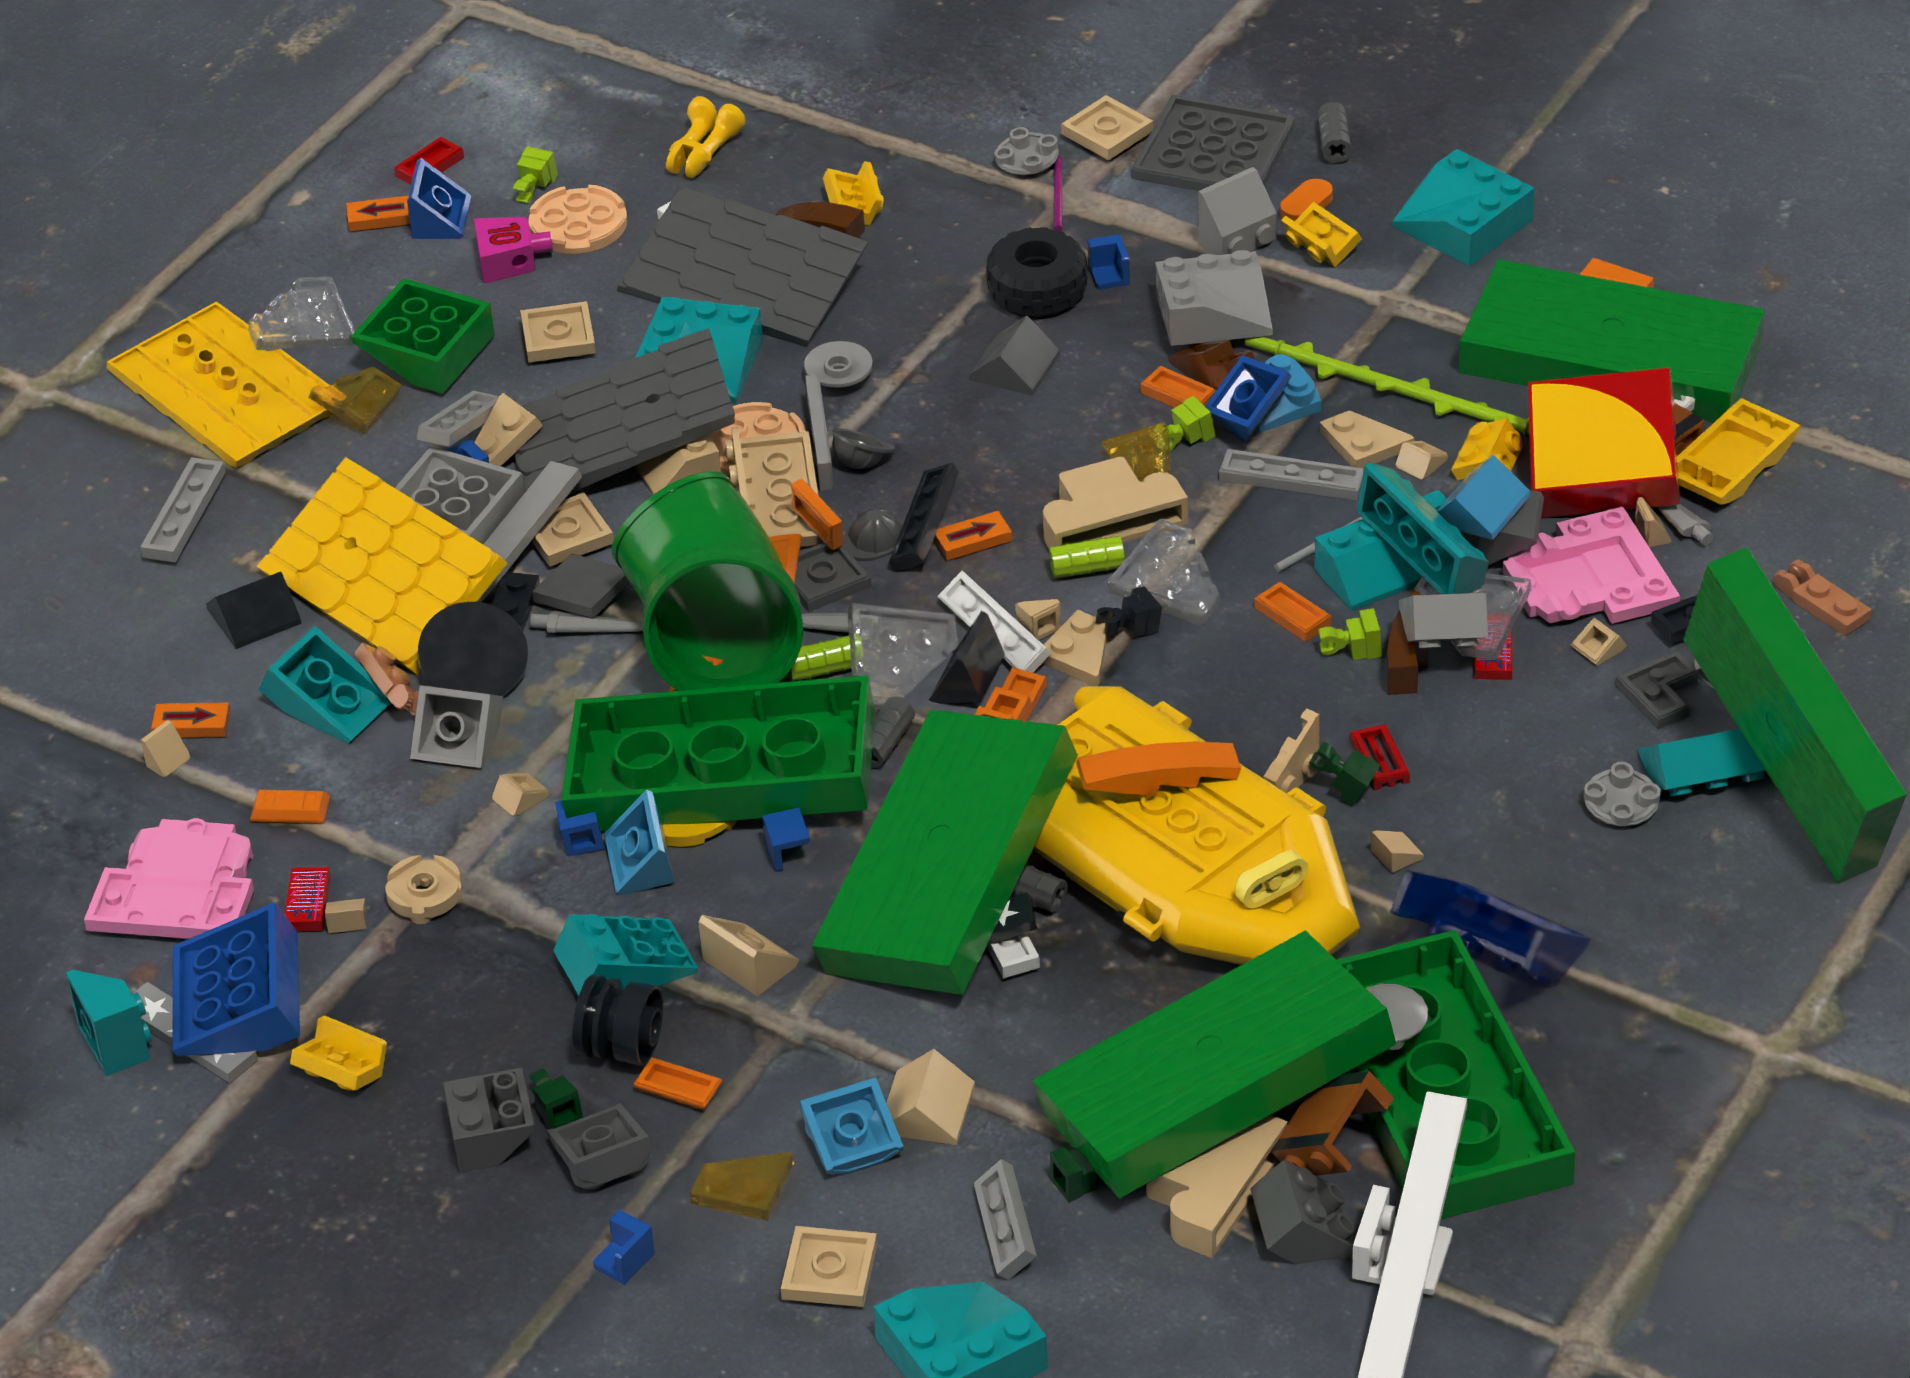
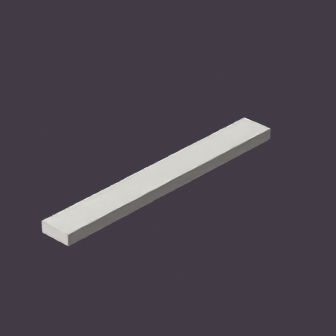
[1358,1092,1467,1378]

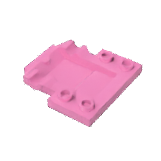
[1502,507,1680,624]
[84,818,254,939]

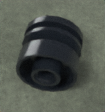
[572,974,663,1067]

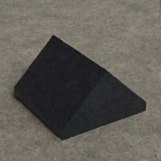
[206,571,302,649]
[929,610,1005,704]

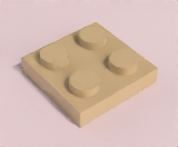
[1061,95,1153,160]
[520,301,596,363]
[531,493,614,567]
[781,1226,877,1307]

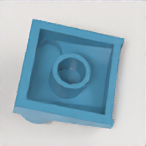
[1257,354,1321,432]
[799,1077,904,1175]

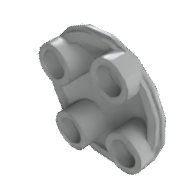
[995,127,1059,175]
[1583,762,1661,826]
[1366,984,1428,1050]

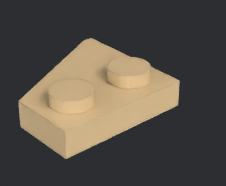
[474,393,543,466]
[1319,410,1414,468]
[1042,610,1108,686]
[1263,709,1319,793]

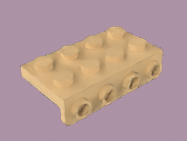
[725,427,824,547]

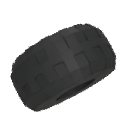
[986,227,1087,318]

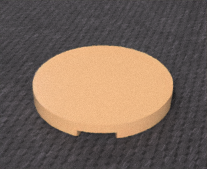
[528,184,627,254]
[709,402,806,476]

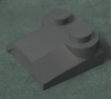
[547,1103,652,1190]

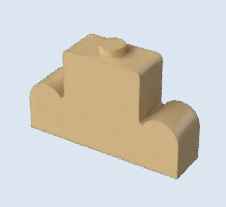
[1043,457,1188,549]
[1146,1115,1287,1259]

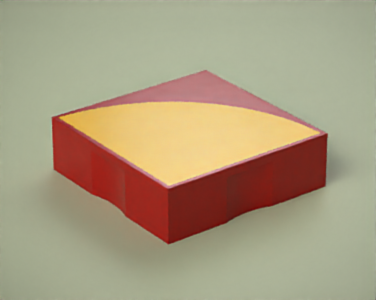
[1528,367,1680,518]

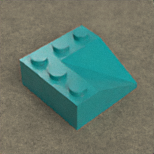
[1392,149,1535,267]
[635,297,763,404]
[873,1282,1048,1378]

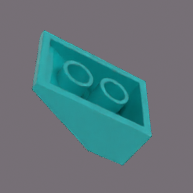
[258,626,392,744]

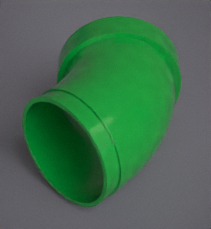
[612,471,803,691]

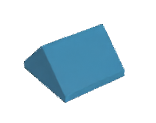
[1437,455,1531,540]
[604,790,675,895]

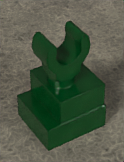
[1309,742,1380,806]
[529,1068,583,1130]
[1050,1147,1096,1203]

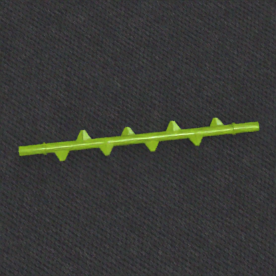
[1245,336,1530,436]

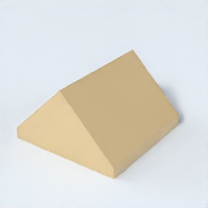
[698,915,799,997]
[886,1049,975,1145]

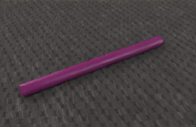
[1054,155,1063,231]

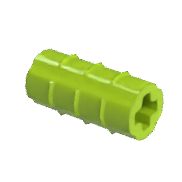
[1049,536,1125,579]
[788,634,863,682]

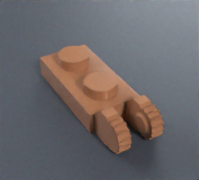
[1773,559,1872,636]
[355,642,419,717]

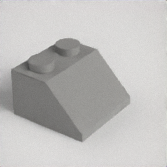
[1198,167,1277,255]
[1399,593,1488,648]
[410,685,503,768]

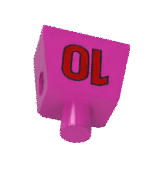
[474,217,553,283]

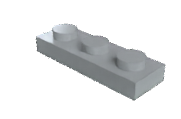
[974,1159,1037,1280]

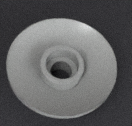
[804,341,873,388]

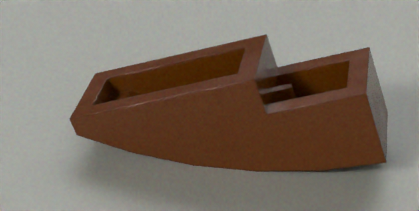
[775,202,865,238]
[1168,340,1255,389]
[1387,591,1428,695]

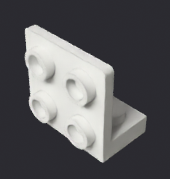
[1352,1185,1453,1295]

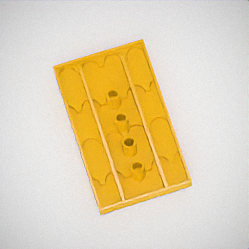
[106,301,347,468]
[257,457,508,676]

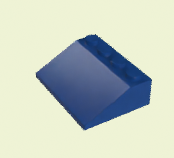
[172,902,300,1056]

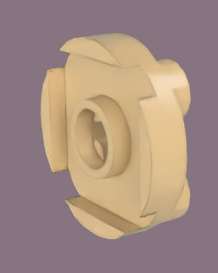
[385,855,463,924]

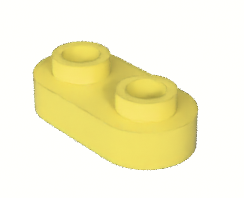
[1235,850,1308,909]

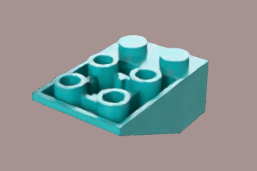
[553,914,699,995]

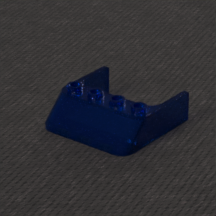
[1390,869,1591,984]

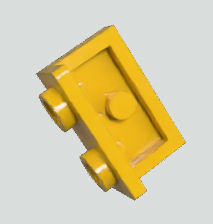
[822,161,884,226]
[1281,202,1362,268]
[1451,418,1523,481]
[290,1016,387,1091]

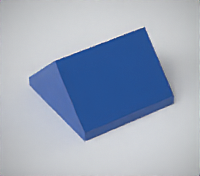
[407,158,472,239]
[1205,355,1292,442]

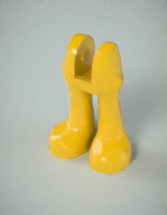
[666,96,746,178]

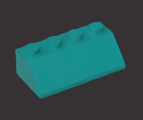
[1356,462,1489,594]
[1314,490,1470,611]
[1638,729,1766,796]

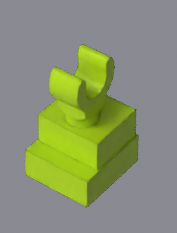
[513,146,558,204]
[1153,396,1215,453]
[1318,608,1382,660]

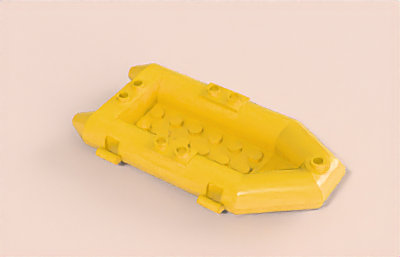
[1033,686,1360,965]

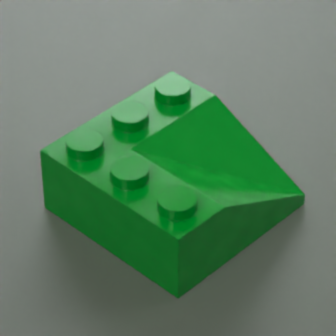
[350,278,495,394]

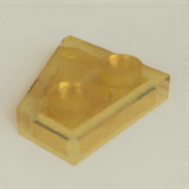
[308,366,402,433]
[1102,422,1171,482]
[690,1152,794,1221]

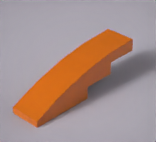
[974,667,1048,722]
[1076,741,1241,796]

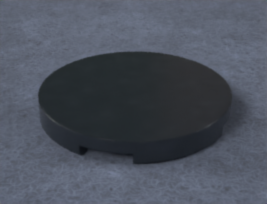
[418,602,528,698]

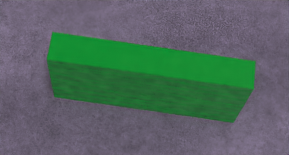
[1459,259,1765,423]
[1683,547,1907,883]
[561,675,875,831]
[812,709,1078,995]
[1033,930,1396,1199]
[1337,930,1576,1220]

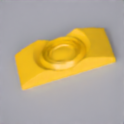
[1677,398,1800,505]

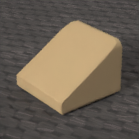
[1396,441,1449,479]
[1635,497,1671,547]
[1015,599,1061,640]
[1571,618,1627,666]
[141,720,190,777]
[492,773,550,816]
[1371,830,1424,873]
[325,898,367,934]

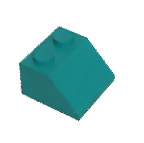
[66,970,152,1076]

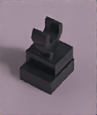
[1095,586,1162,638]

